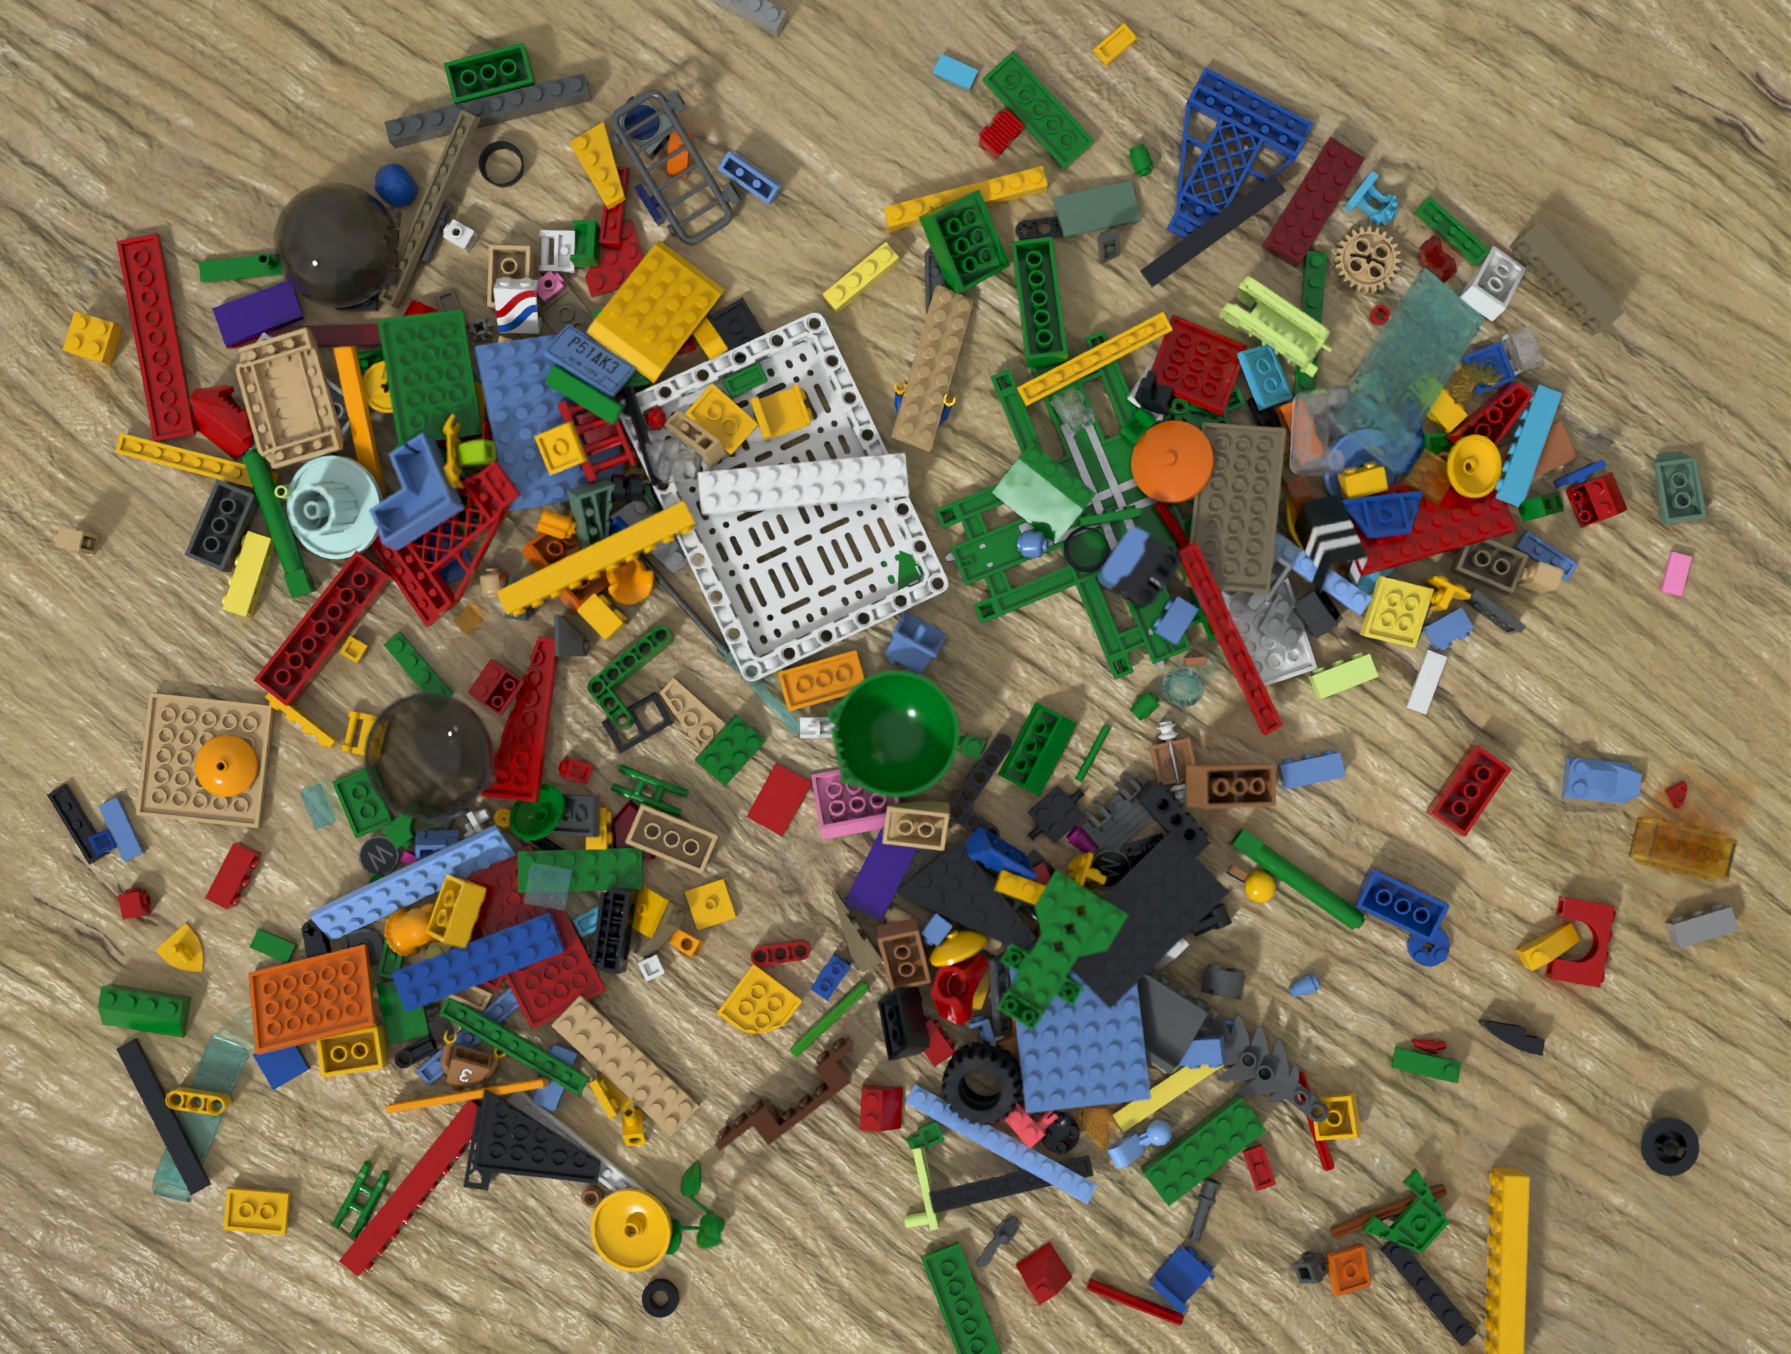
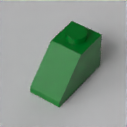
[1519,492,1564,522]

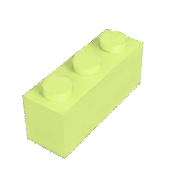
[1308,652,1379,699]

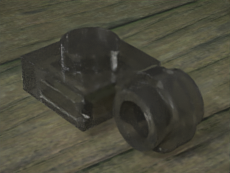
[425,1001,455,1042]

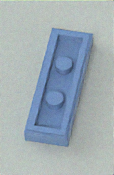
[1514,530,1578,581]
[98,797,145,862]

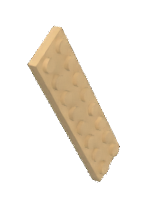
[891,285,974,452]
[551,994,700,1136]

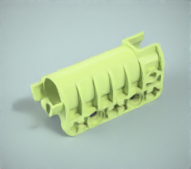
[1219,276,1334,377]

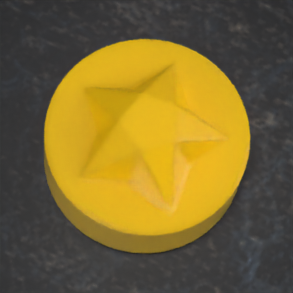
[493,808,511,830]

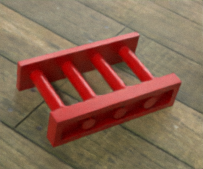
[557,398,637,483]

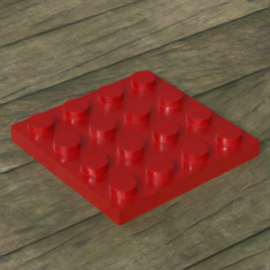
[1150,315,1248,416]

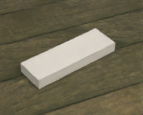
[1405,650,1447,715]

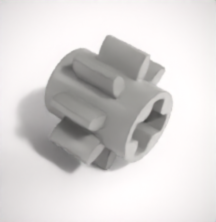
[468,316,494,342]

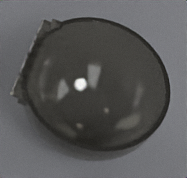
[273,182,401,308]
[365,693,497,829]

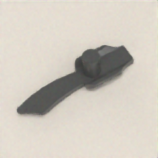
[977,1216,1020,1267]

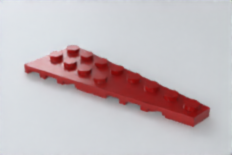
[480,637,558,803]

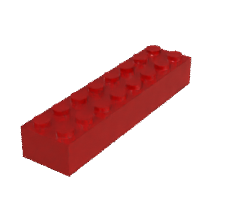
[254,551,393,706]

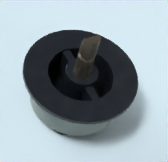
[1640,1118,1699,1176]

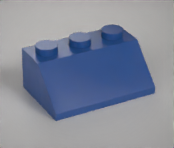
[964,826,1036,879]

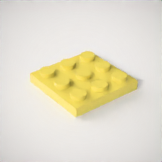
[1360,575,1434,648]

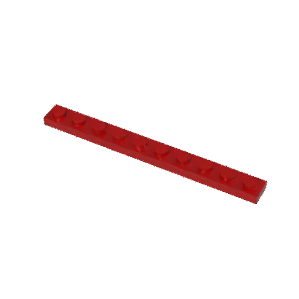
[1176,542,1283,736]

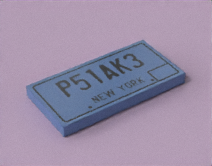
[543,324,637,398]

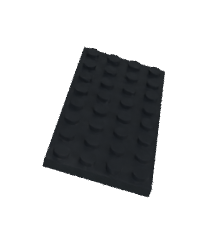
[1055,832,1230,1009]

